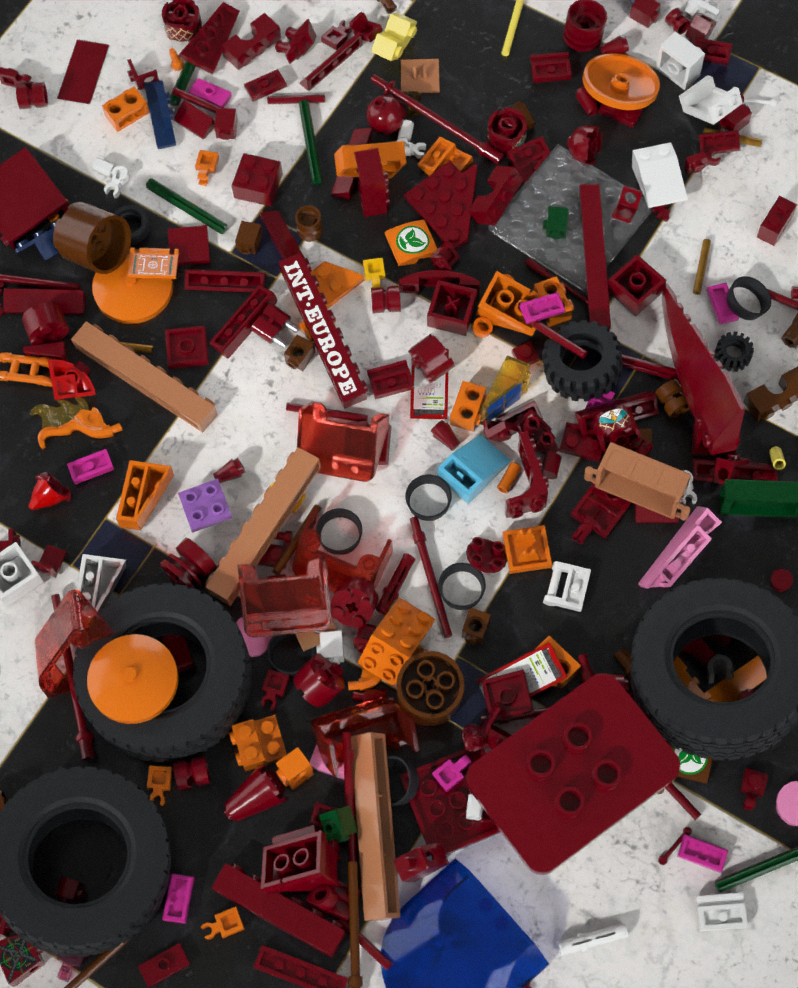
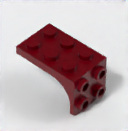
[505,431,549,519]

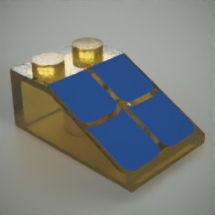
[481,355,532,425]

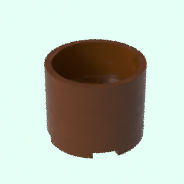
[53,202,131,274]
[397,651,464,726]

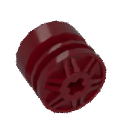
[563,0,607,52]
[160,537,218,589]

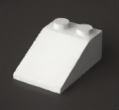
[632,142,687,208]

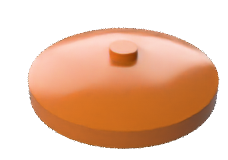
[583,53,660,110]
[92,249,173,324]
[87,634,178,724]

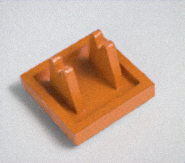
[502,525,552,574]

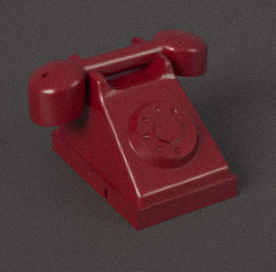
[261,830,341,910]

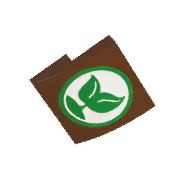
[668,743,712,784]

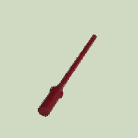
[525,258,588,304]

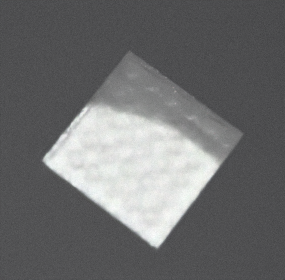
[489,144,654,293]

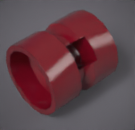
[16,82,48,110]
[371,285,401,314]
[173,755,210,790]

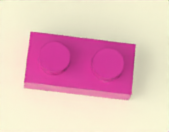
[67,449,114,485]

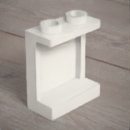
[679,75,742,125]

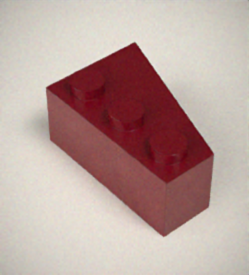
[354,148,390,217]

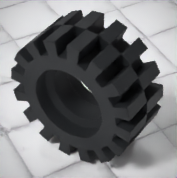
[715,331,754,372]

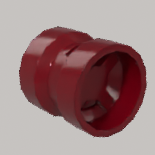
[665,8,691,35]

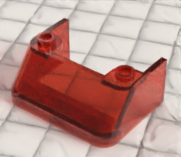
[292,508,393,594]
[311,697,419,778]

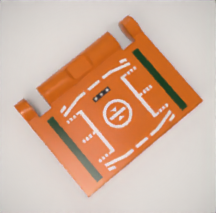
[127,247,179,279]

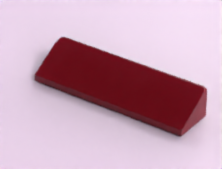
[299,32,362,91]
[331,128,373,200]
[260,211,312,272]
[185,269,266,292]
[209,285,278,359]
[3,288,86,315]
[575,391,659,436]
[692,457,778,482]

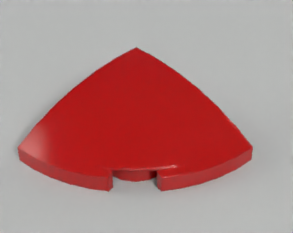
[48,359,96,400]

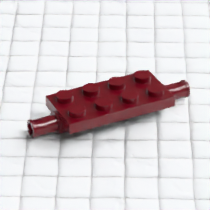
[571,439,653,544]

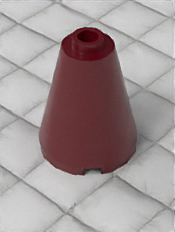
[224,763,288,822]

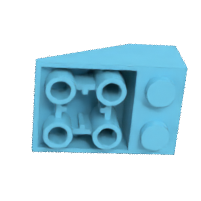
[437,434,511,504]

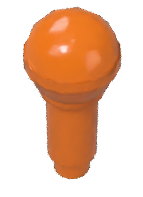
[169,48,184,71]

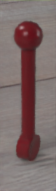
[658,827,692,865]

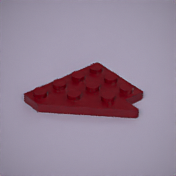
[404,160,478,250]

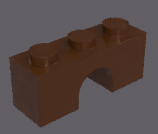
[743,367,798,421]

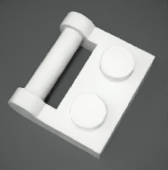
[543,561,591,612]

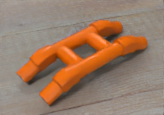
[0,352,53,387]

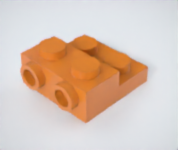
[229,715,287,771]

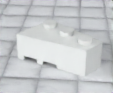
[72,554,126,625]

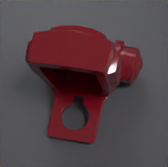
[462,702,511,752]

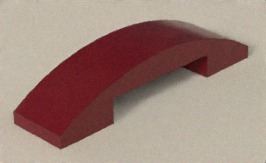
[399,270,480,295]

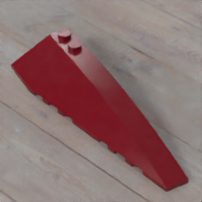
[662,283,745,455]

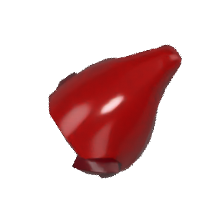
[28,472,71,510]

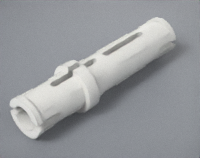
[557,923,628,956]

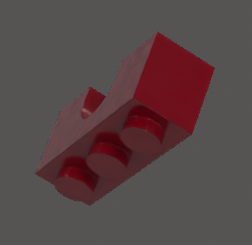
[222,12,281,70]
[468,166,523,226]

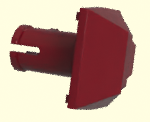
[275,19,317,64]
[514,409,559,455]

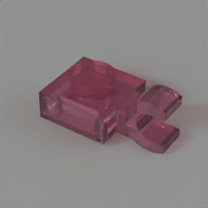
[57,954,84,982]

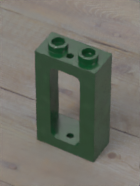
[719,479,798,518]

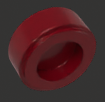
[770,569,793,592]

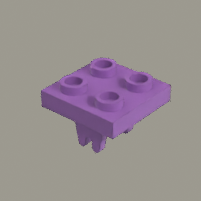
[178,479,232,533]

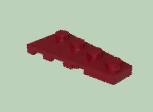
[178,2,240,74]

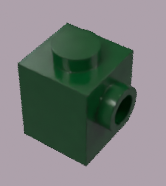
[542,206,568,239]
[319,806,358,843]

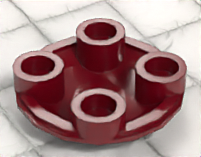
[466,537,507,573]

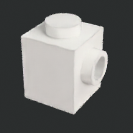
[316,631,344,664]

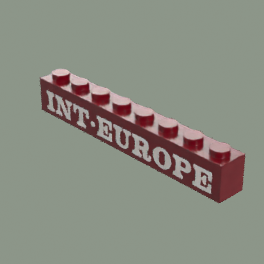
[278,253,369,409]

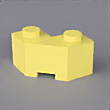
[371,12,417,61]

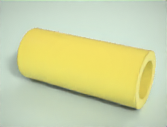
[769,446,786,470]

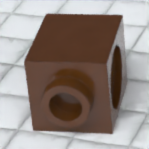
[235,221,263,255]
[284,335,316,371]
[462,608,491,645]

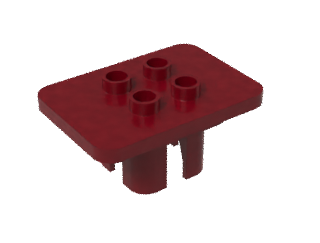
[466,673,680,875]

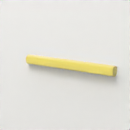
[502,0,524,56]

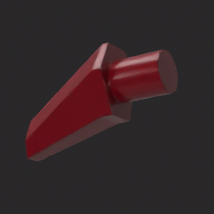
[352,689,388,705]

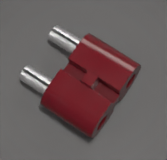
[251,303,299,348]

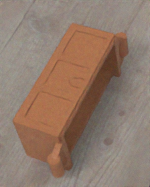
[584,442,691,520]

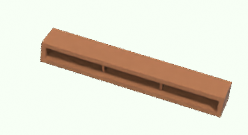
[71,321,217,433]
[205,447,322,606]
[351,732,401,921]

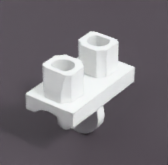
[684,0,720,22]

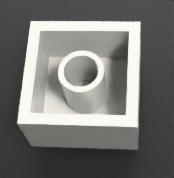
[656,32,705,90]
[0,542,44,607]

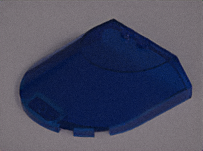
[381,858,549,988]

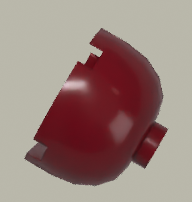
[366,95,406,135]
[567,125,602,165]

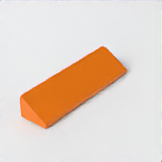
[704,656,767,702]

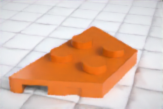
[310,261,365,309]

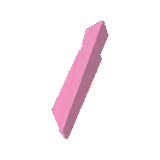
[638,506,722,589]

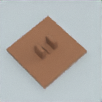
[401,59,439,93]

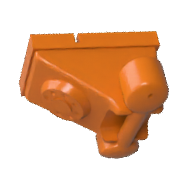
[472,271,543,338]

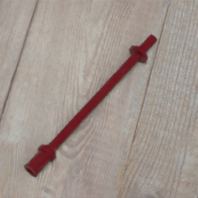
[370,74,504,165]
[50,594,96,761]

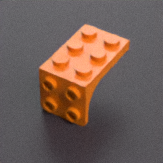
[358,597,436,685]

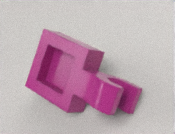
[432,755,472,792]

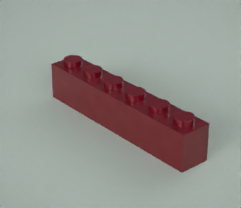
[211,863,346,959]

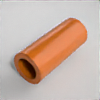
[497,462,521,494]

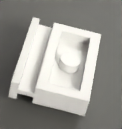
[696,892,748,932]

